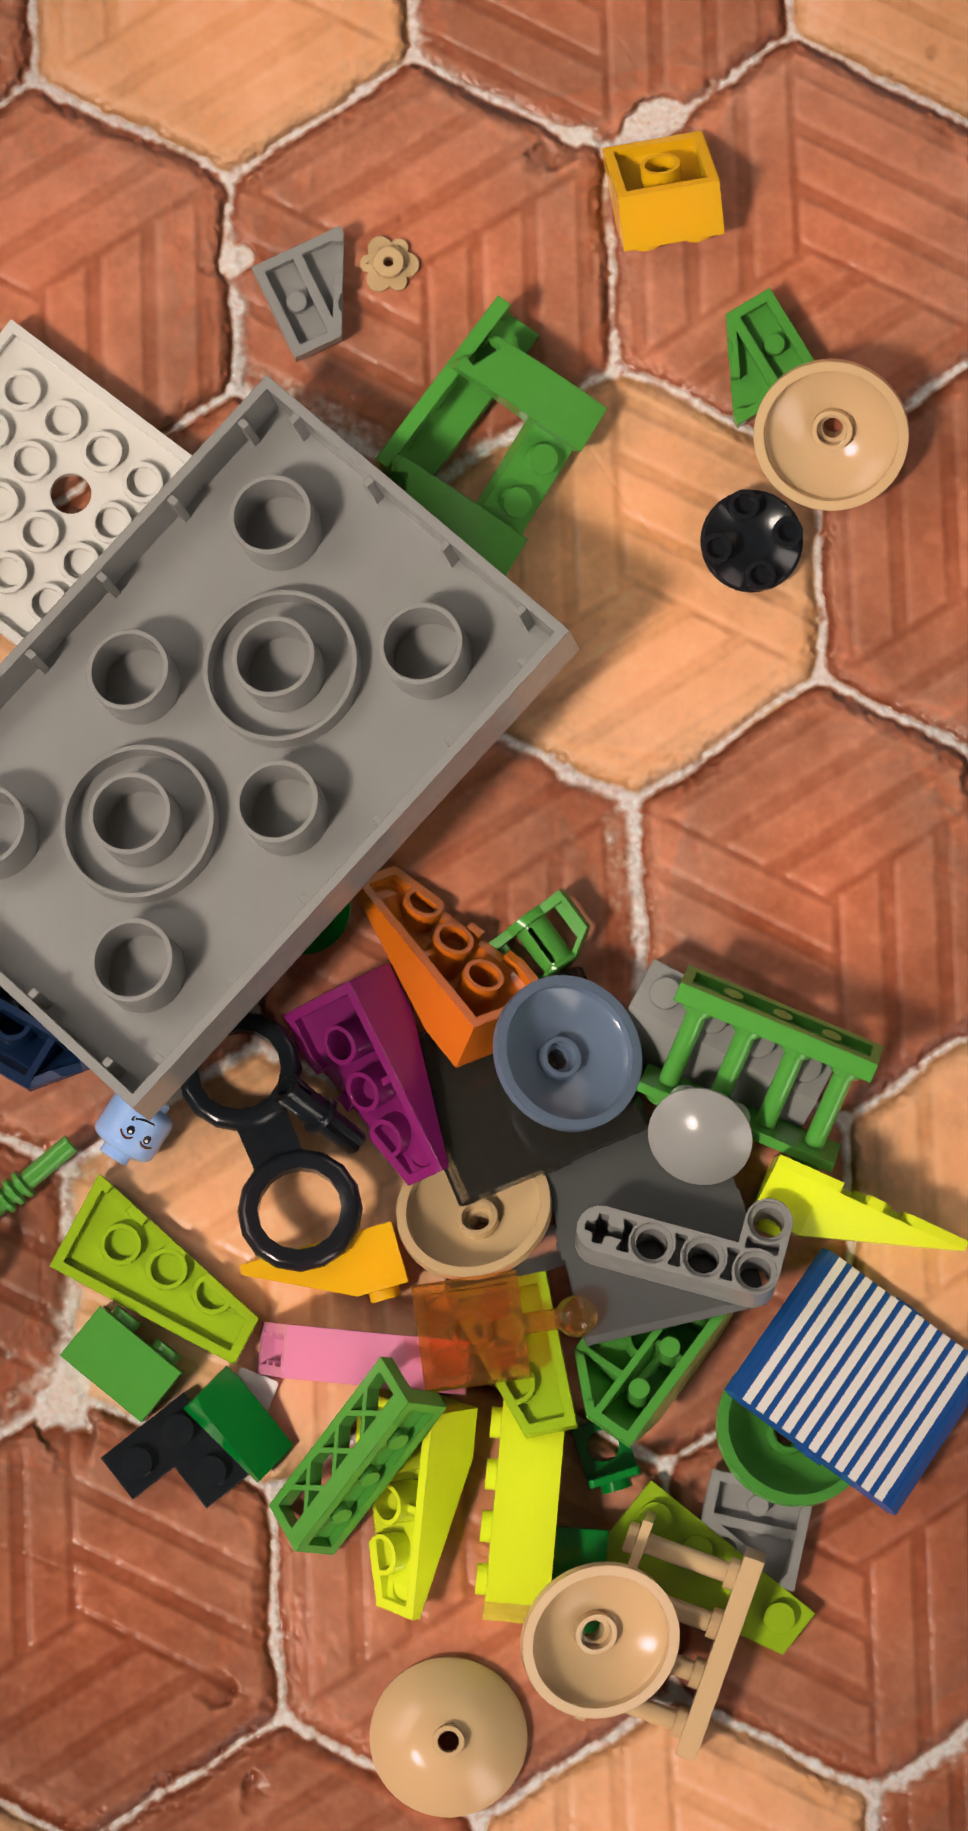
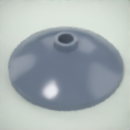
[493,975,642,1132]

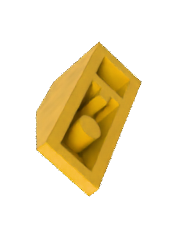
[239,1221,409,1304]

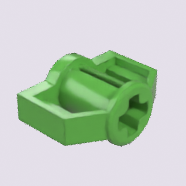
[488,889,591,979]

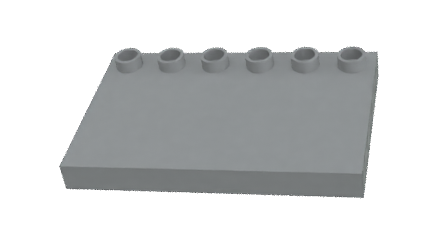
[0,375,580,1121]

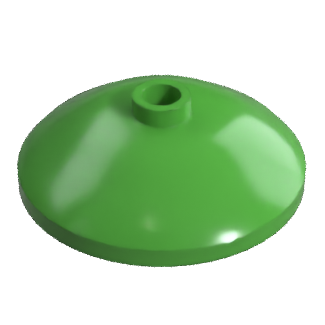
[715,1374,850,1507]

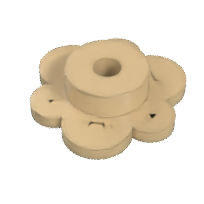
[360,236,419,292]

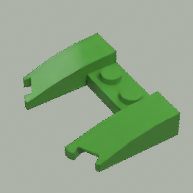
[391,336,607,576]

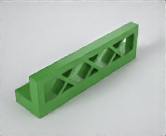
[375,295,539,490]
[269,1357,447,1555]

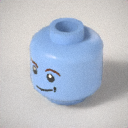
[95,1093,173,1166]

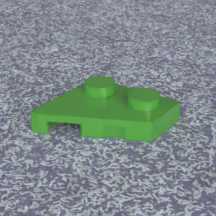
[725,288,814,429]

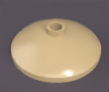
[753,359,909,511]
[396,1138,552,1281]
[520,1562,680,1719]
[370,1656,527,1818]

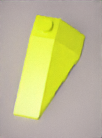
[752,1154,968,1252]
[356,1389,478,1620]

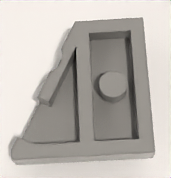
[251,226,344,362]
[700,1468,812,1592]

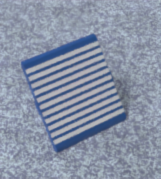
[724,1248,968,1515]

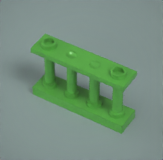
[636,965,884,1173]

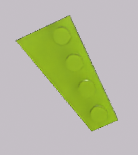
[49,1174,260,1365]
[606,1479,816,1655]

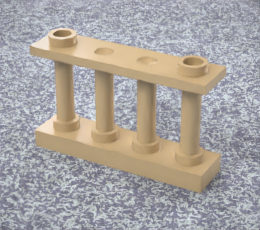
[575,1510,767,1762]

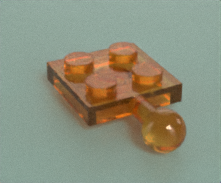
[411,1270,598,1392]

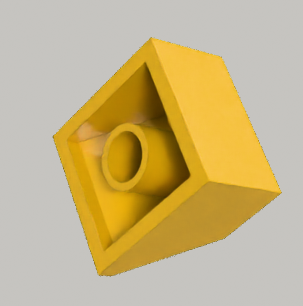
[602,130,725,252]

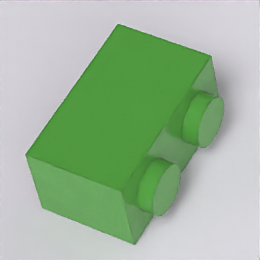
[60,1305,185,1422]

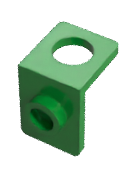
[572,1422,641,1495]

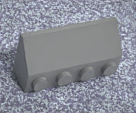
[627,959,832,1128]

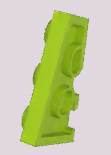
[442,1270,578,1439]

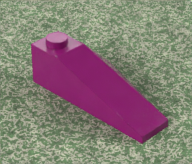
[283,963,449,1186]

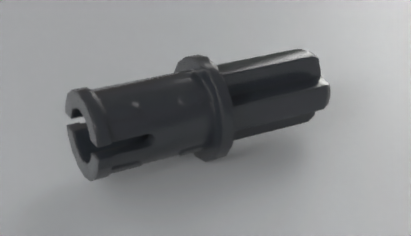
[273,1073,366,1155]

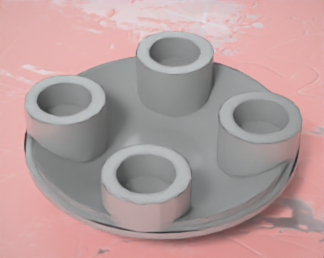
[648,1085,753,1185]

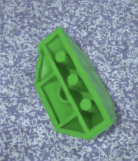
[574,1312,734,1448]

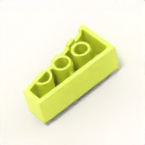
[475,1399,565,1624]

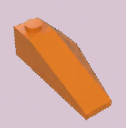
[356,866,539,1068]

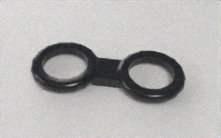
[181,1012,363,1272]

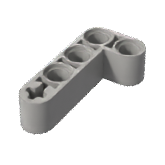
[575,1198,793,1308]

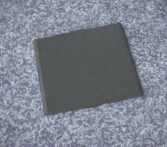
[537,1123,766,1346]

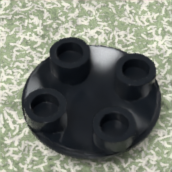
[700,489,803,593]

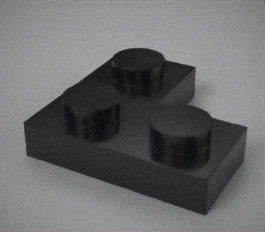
[101,1392,249,1508]

